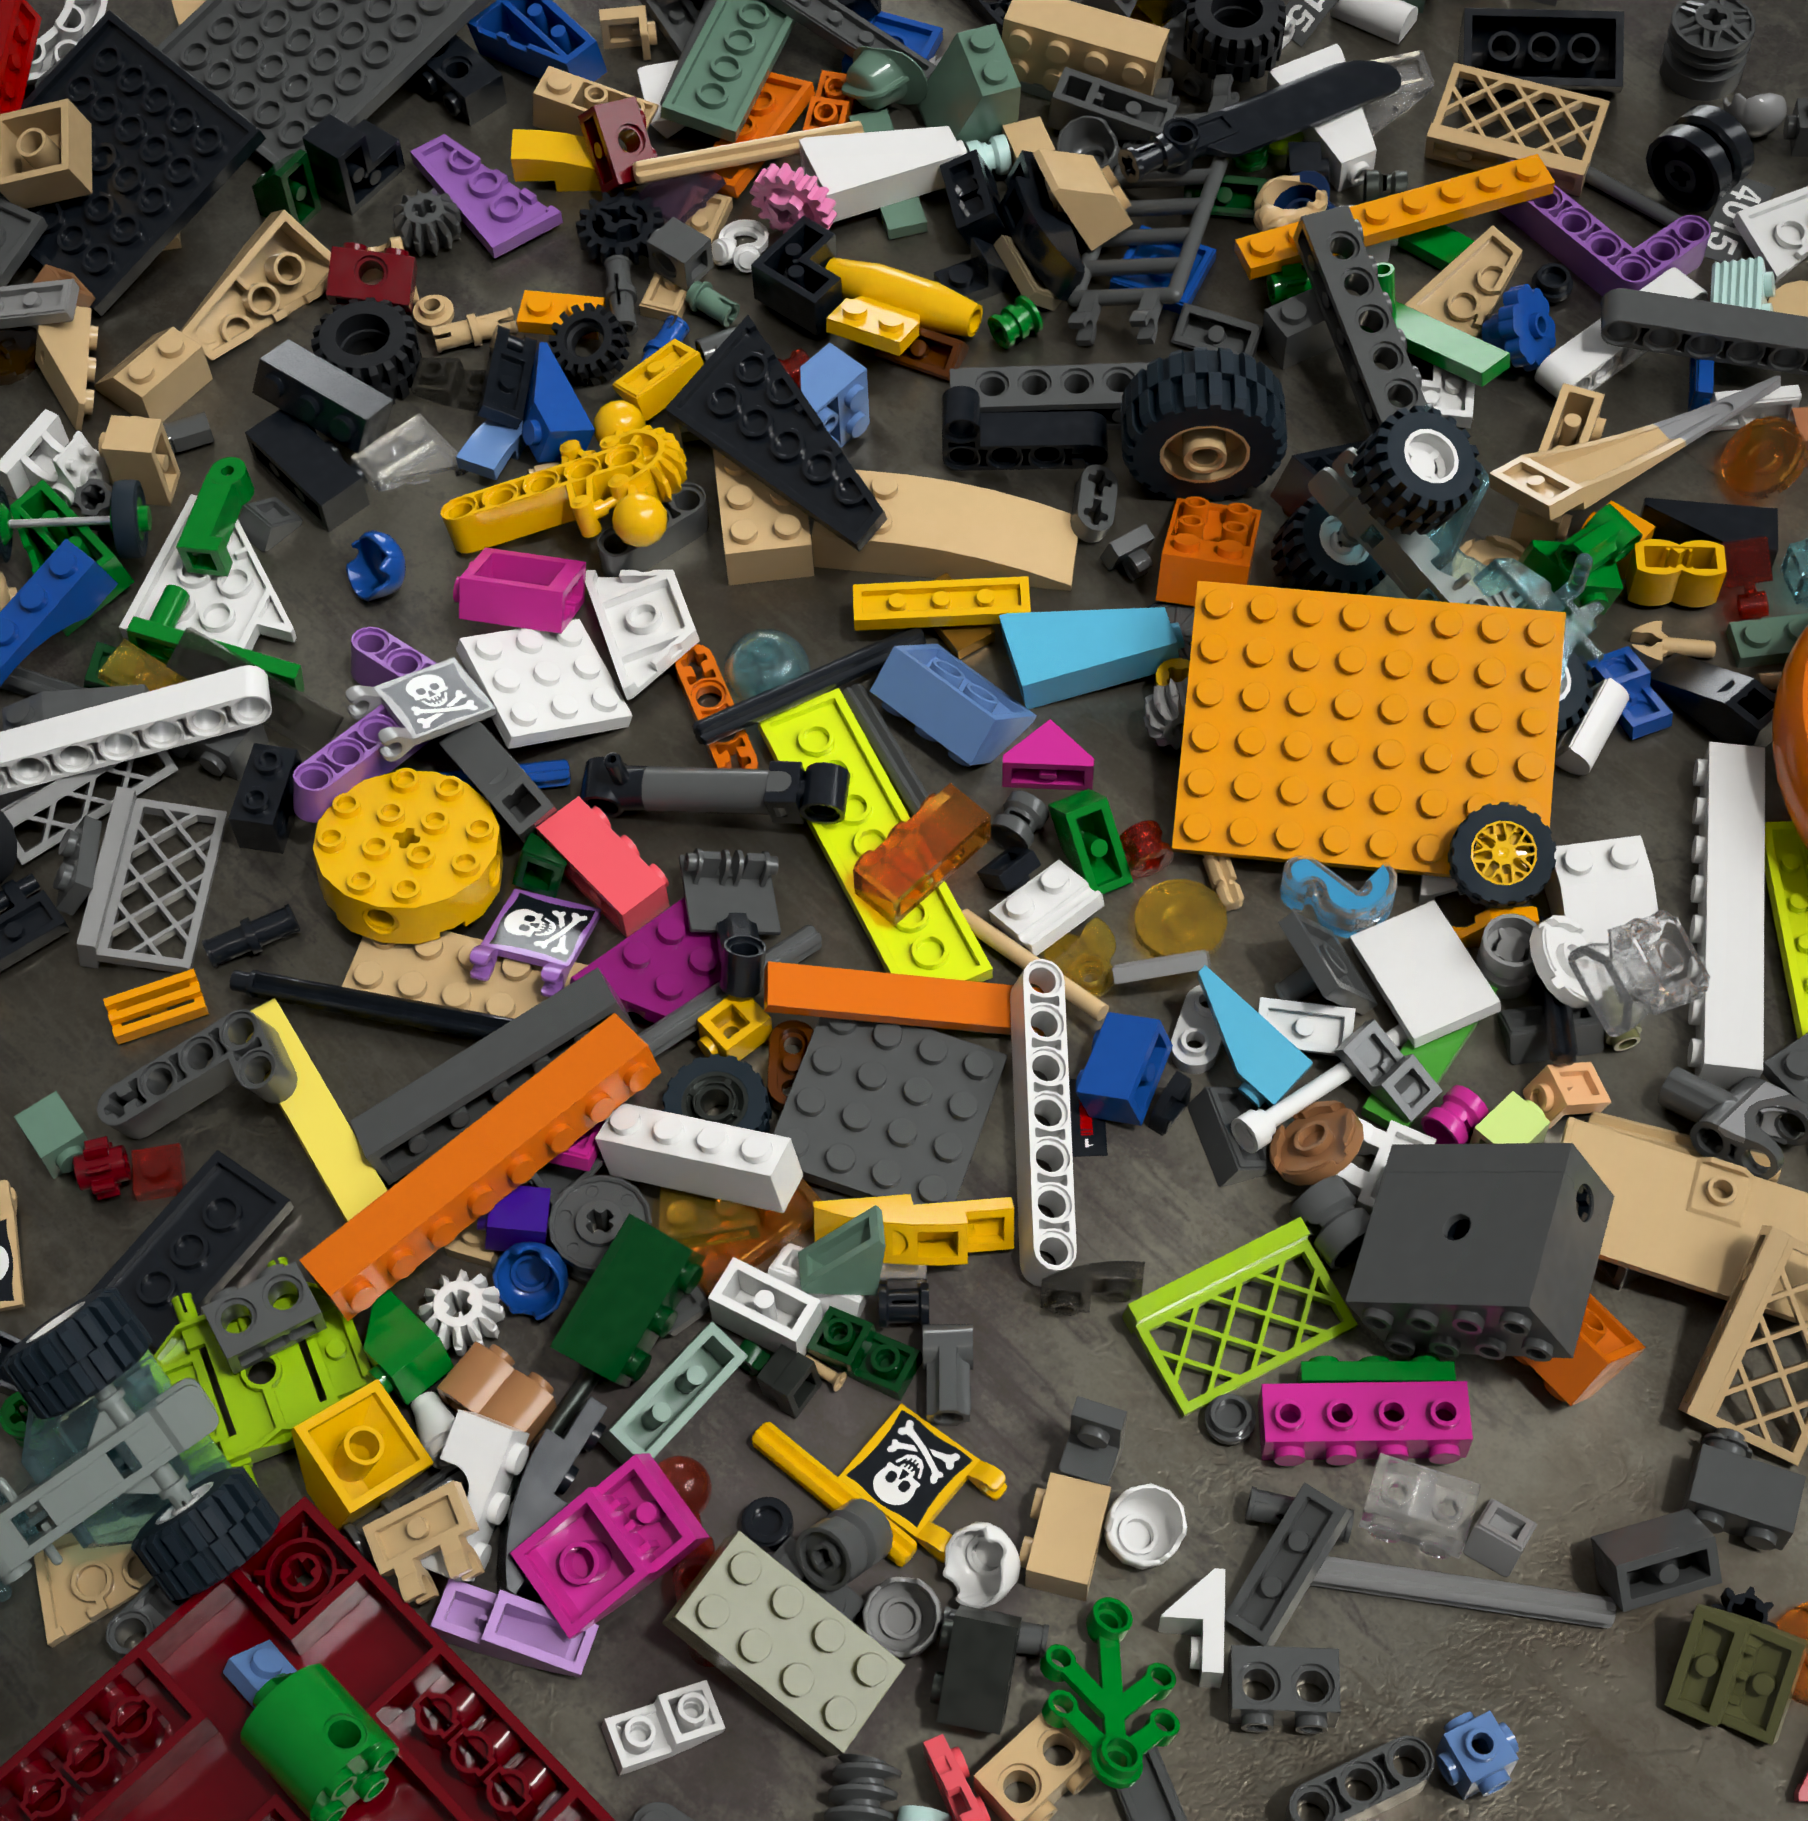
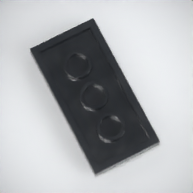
[86,1150,294,1352]

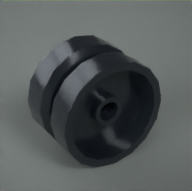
[1646,104,1755,213]

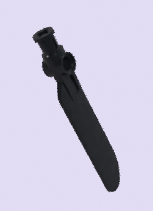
[1118,60,1402,183]

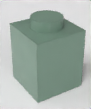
[14,1091,88,1179]

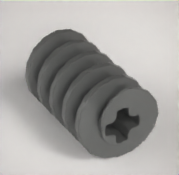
[824,1754,902,1821]

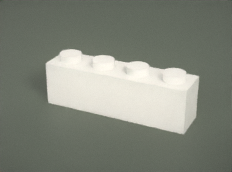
[595,1103,803,1213]

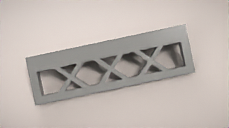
[0,750,178,865]

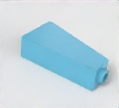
[999,607,1185,710]

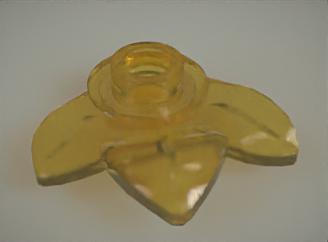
[1044,917,1117,998]

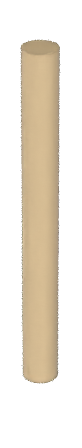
[962,909,1109,1021]

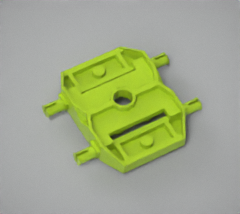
[149,1257,373,1488]

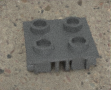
[679,848,781,935]

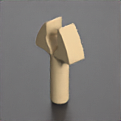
[1629,621,1716,670]

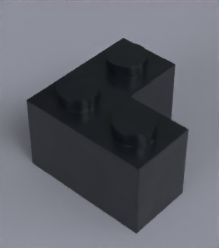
[302,114,406,215]
[751,216,843,336]

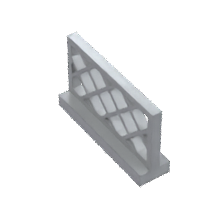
[76,786,228,973]

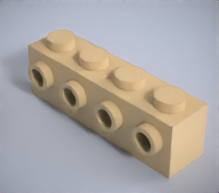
[1510,383,1607,548]

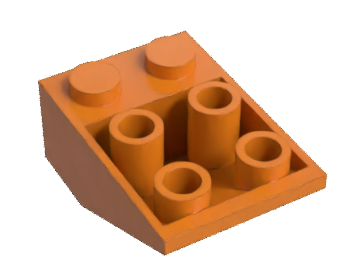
[1156,496,1262,606]

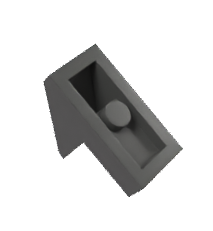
[1059,1396,1127,1485]

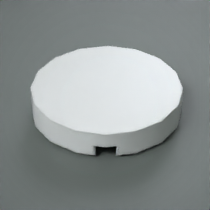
[1529,915,1607,1008]

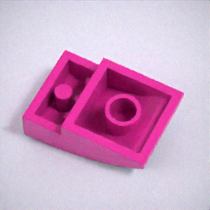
[510,1453,710,1639]

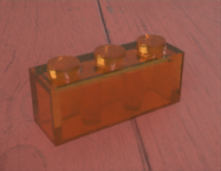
[853,783,991,926]

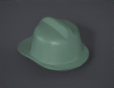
[841,46,928,110]

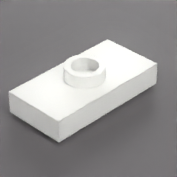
[1711,385,1802,431]

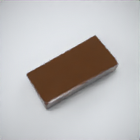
[874,327,969,382]

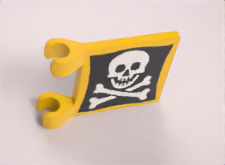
[838,1403,1007,1563]

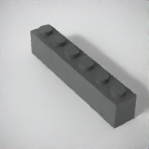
[351,967,637,1185]

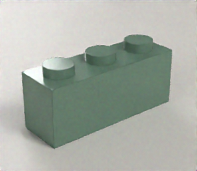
[598,1321,748,1465]

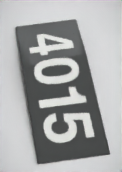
[1704,178,1776,263]

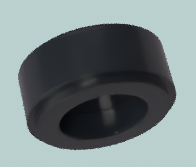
[741,1497,794,1552]

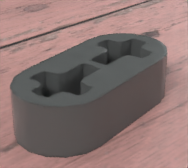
[1070,464,1118,543]

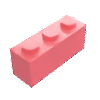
[536,796,670,938]

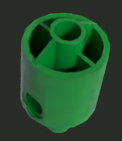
[241,1663,399,1821]

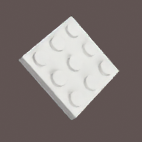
[456,619,633,749]

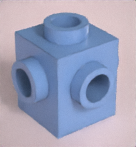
[1435,1710,1519,1800]

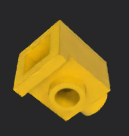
[697,995,773,1061]

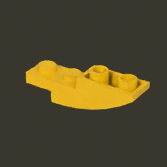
[813,1194,1014,1266]

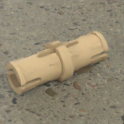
[431,307,518,353]

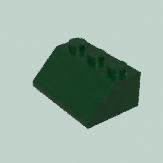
[550,1213,706,1388]

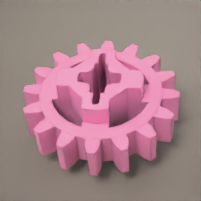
[750,163,837,234]

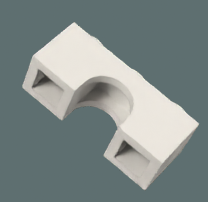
[420,1409,530,1582]

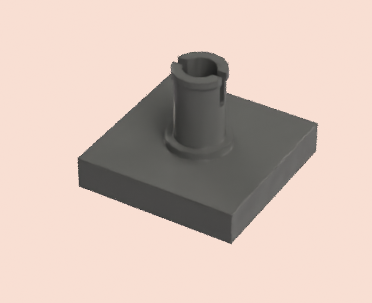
[1274,911,1378,1015]

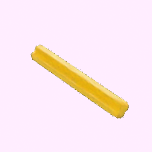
[751,1422,917,1567]

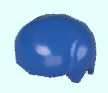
[346,530,406,601]
[492,1242,569,1320]

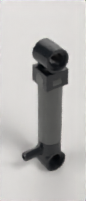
[580,752,850,825]

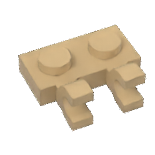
[362,1480,485,1605]

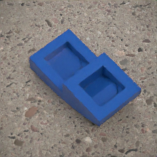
[1589,646,1673,740]

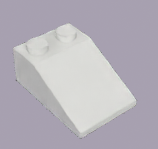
[1544,835,1668,991]

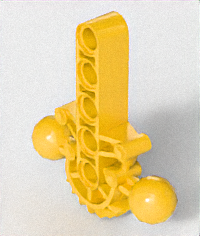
[440,400,687,554]

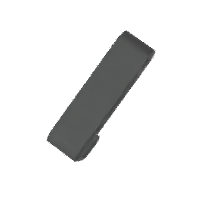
[97,1009,298,1139]

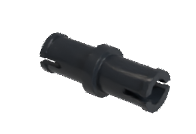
[202,904,301,968]

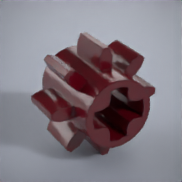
[73,1136,131,1200]

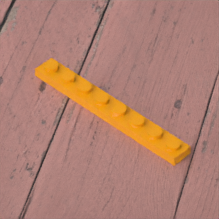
[1234,154,1555,280]

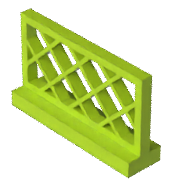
[1122,1217,1358,1418]

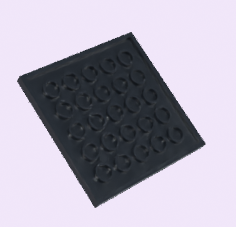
[0,10,266,316]

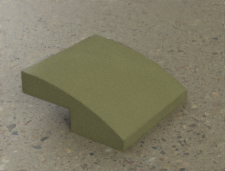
[1664,1604,1808,1746]

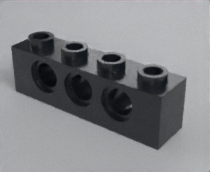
[413,34,507,126]

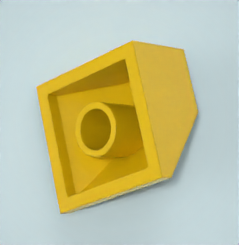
[291,1379,434,1531]

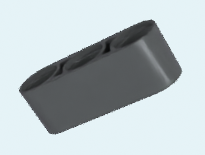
[597,482,709,577]
[1285,1735,1434,1821]

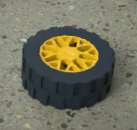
[1448,802,1557,909]

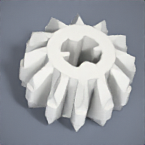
[418,1269,505,1357]

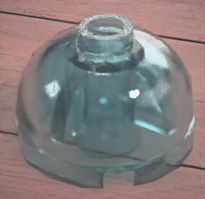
[724,629,811,704]

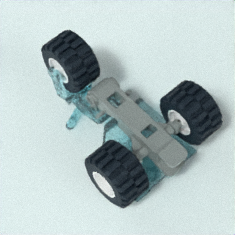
[1271,404,1605,738]
[0,1287,280,1602]

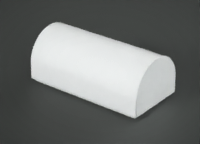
[1330,0,1418,45]
[1555,677,1629,775]

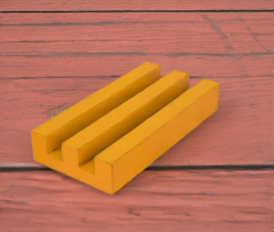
[103,968,209,1045]

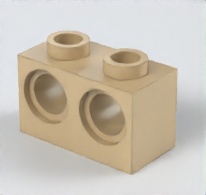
[974,1705,1095,1821]

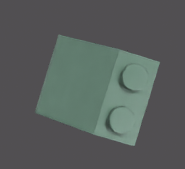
[917,24,1021,145]

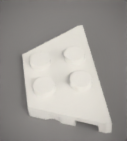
[585,570,700,700]

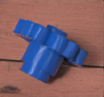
[1482,284,1556,372]

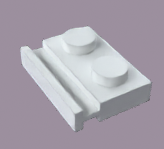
[989,860,1105,956]

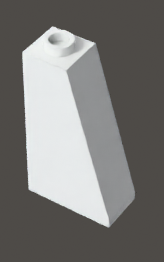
[1266,44,1377,192]
[799,126,967,222]

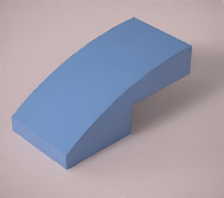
[456,419,527,480]

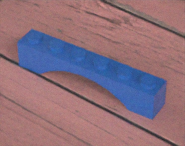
[0,539,118,686]

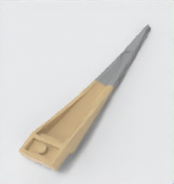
[1489,375,1781,521]

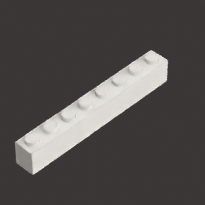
[1687,742,1765,1090]

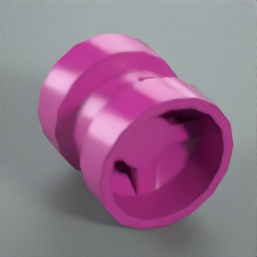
[1421,1085,1489,1144]

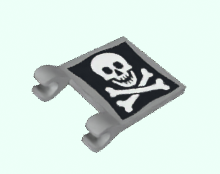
[346,657,496,762]

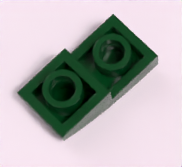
[806,1306,923,1401]

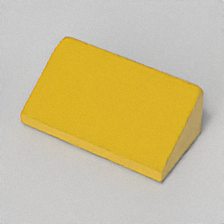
[612,339,704,421]

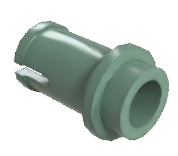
[685,281,740,327]

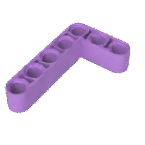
[1497,160,1711,297]
[293,627,437,823]

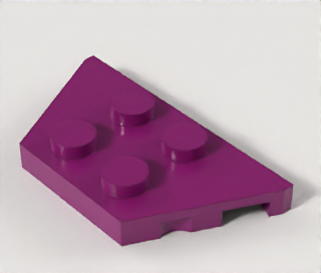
[570,897,721,1023]

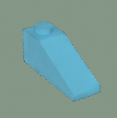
[1198,965,1313,1108]

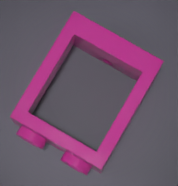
[453,547,586,634]

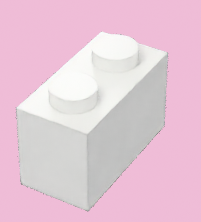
[708,1257,823,1356]

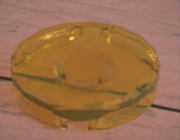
[1134,879,1228,958]

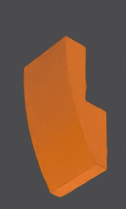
[803,70,857,130]

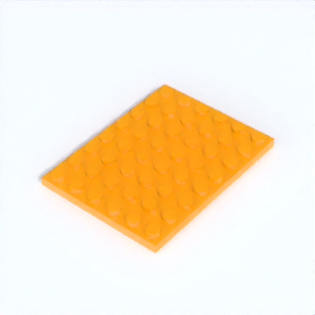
[1171,581,1566,878]

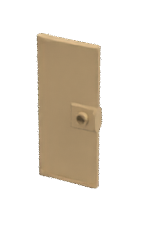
[1561,1116,1808,1323]

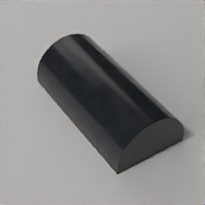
[1458,8,1624,93]

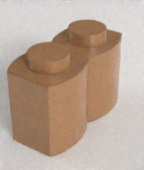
[437,1341,557,1446]

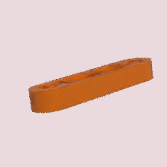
[675,644,759,769]

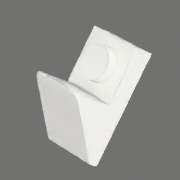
[1158,1568,1225,1689]

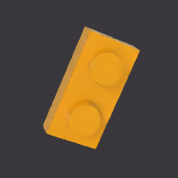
[516,290,606,340]

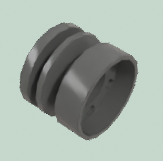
[1659,0,1756,101]

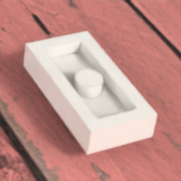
[1258,997,1356,1056]

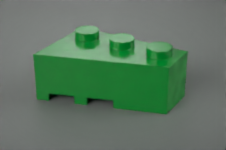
[10,479,135,637]

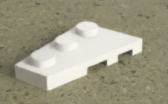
[1732,186,1808,283]

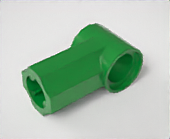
[1555,504,1643,578]

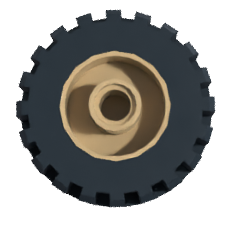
[1120,346,1287,502]

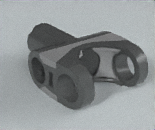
[1658,1066,1808,1180]

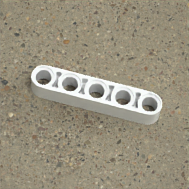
[1534,267,1708,399]

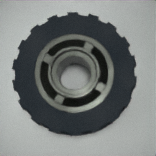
[662,1054,772,1133]

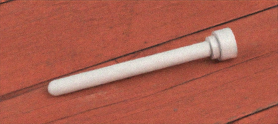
[1231,1024,1408,1153]

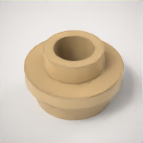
[413,295,455,333]

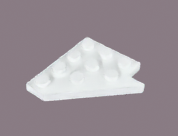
[119,494,297,651]

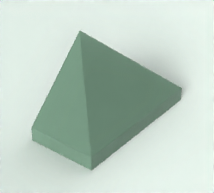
[798,1205,886,1296]

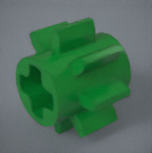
[1267,262,1312,305]

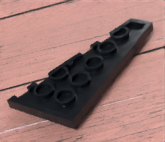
[665,315,887,552]

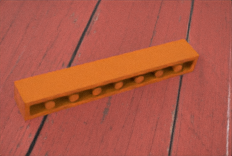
[299,1012,662,1321]

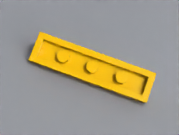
[853,576,1031,631]

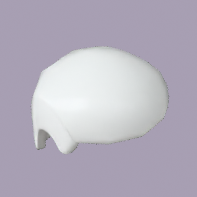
[1103,1483,1188,1570]
[943,1522,1021,1609]

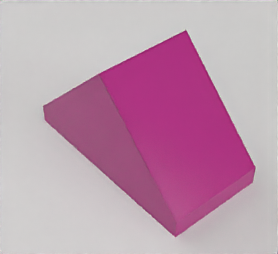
[1002,719,1094,790]

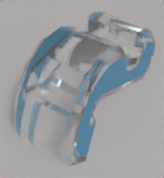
[1280,854,1398,939]

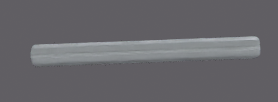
[1310,1556,1616,1629]

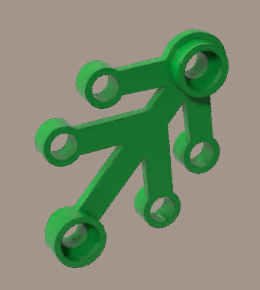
[1040,1597,1180,1789]

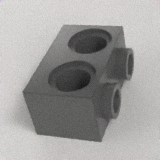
[201,1261,327,1374]
[1228,1645,1341,1734]

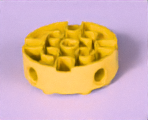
[313,768,503,944]

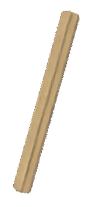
[632,121,864,184]

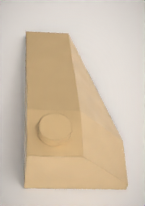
[180,209,331,361]

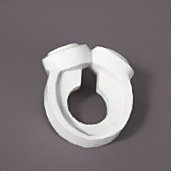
[711,219,769,273]

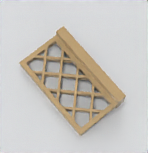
[1425,62,1610,196]
[1678,1225,1808,1466]

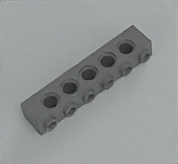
[1293,205,1433,435]
[950,362,1150,430]

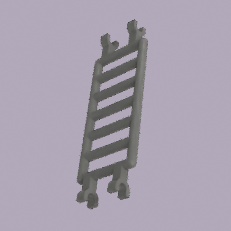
[1067,74,1240,346]

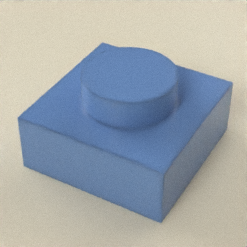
[223,1639,297,1709]

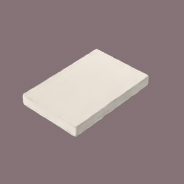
[1350,900,1501,1048]

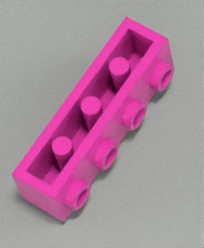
[1258,1381,1473,1466]

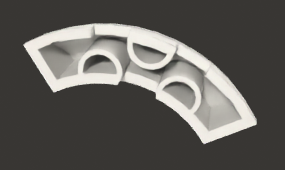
[26,0,108,87]

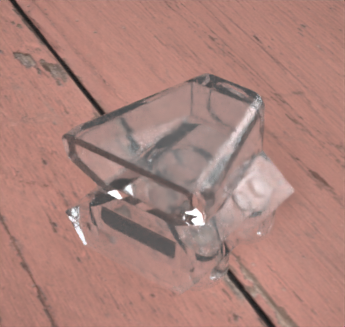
[1568,910,1710,1037]

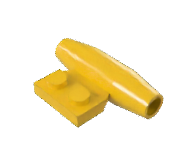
[825,258,983,356]

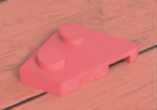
[923,1734,991,1821]

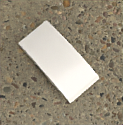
[601,1680,725,1776]

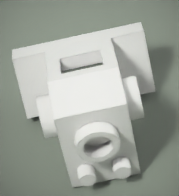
[0,409,110,507]

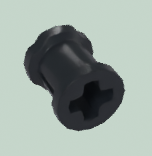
[879,1283,930,1328]

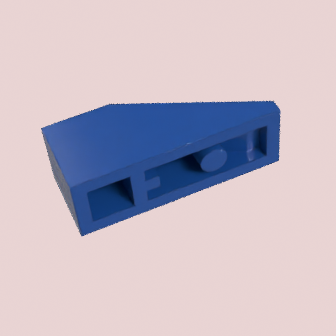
[522,342,595,463]

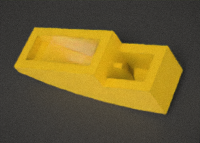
[511,129,636,192]

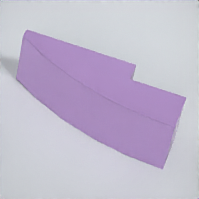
[430,1578,599,1678]

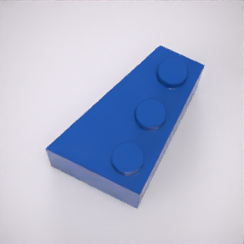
[467,0,608,82]

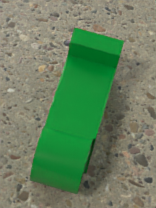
[176,457,255,577]

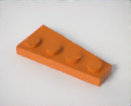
[701,72,815,198]

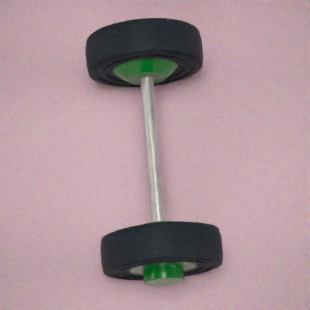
[0,479,152,564]

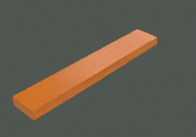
[764,961,1044,1036]

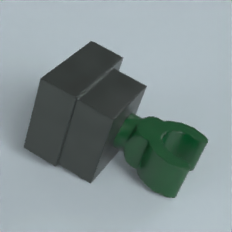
[739,1339,822,1419]

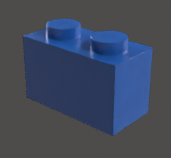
[1075,1012,1173,1126]

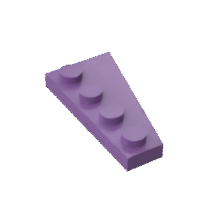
[410,134,563,259]

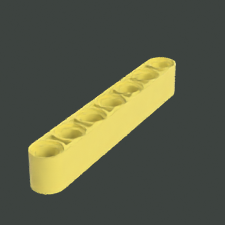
[246,998,387,1223]

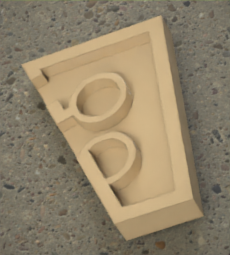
[1405,225,1523,338]
[34,1511,158,1648]

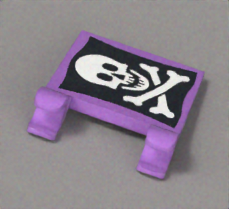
[470,888,601,997]

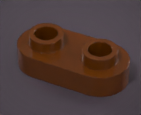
[767,1020,814,1112]

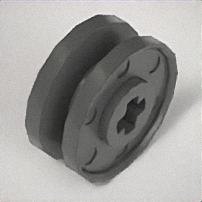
[548,1175,652,1285]

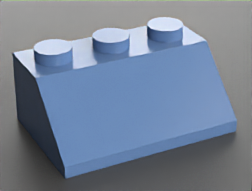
[870,644,1037,767]

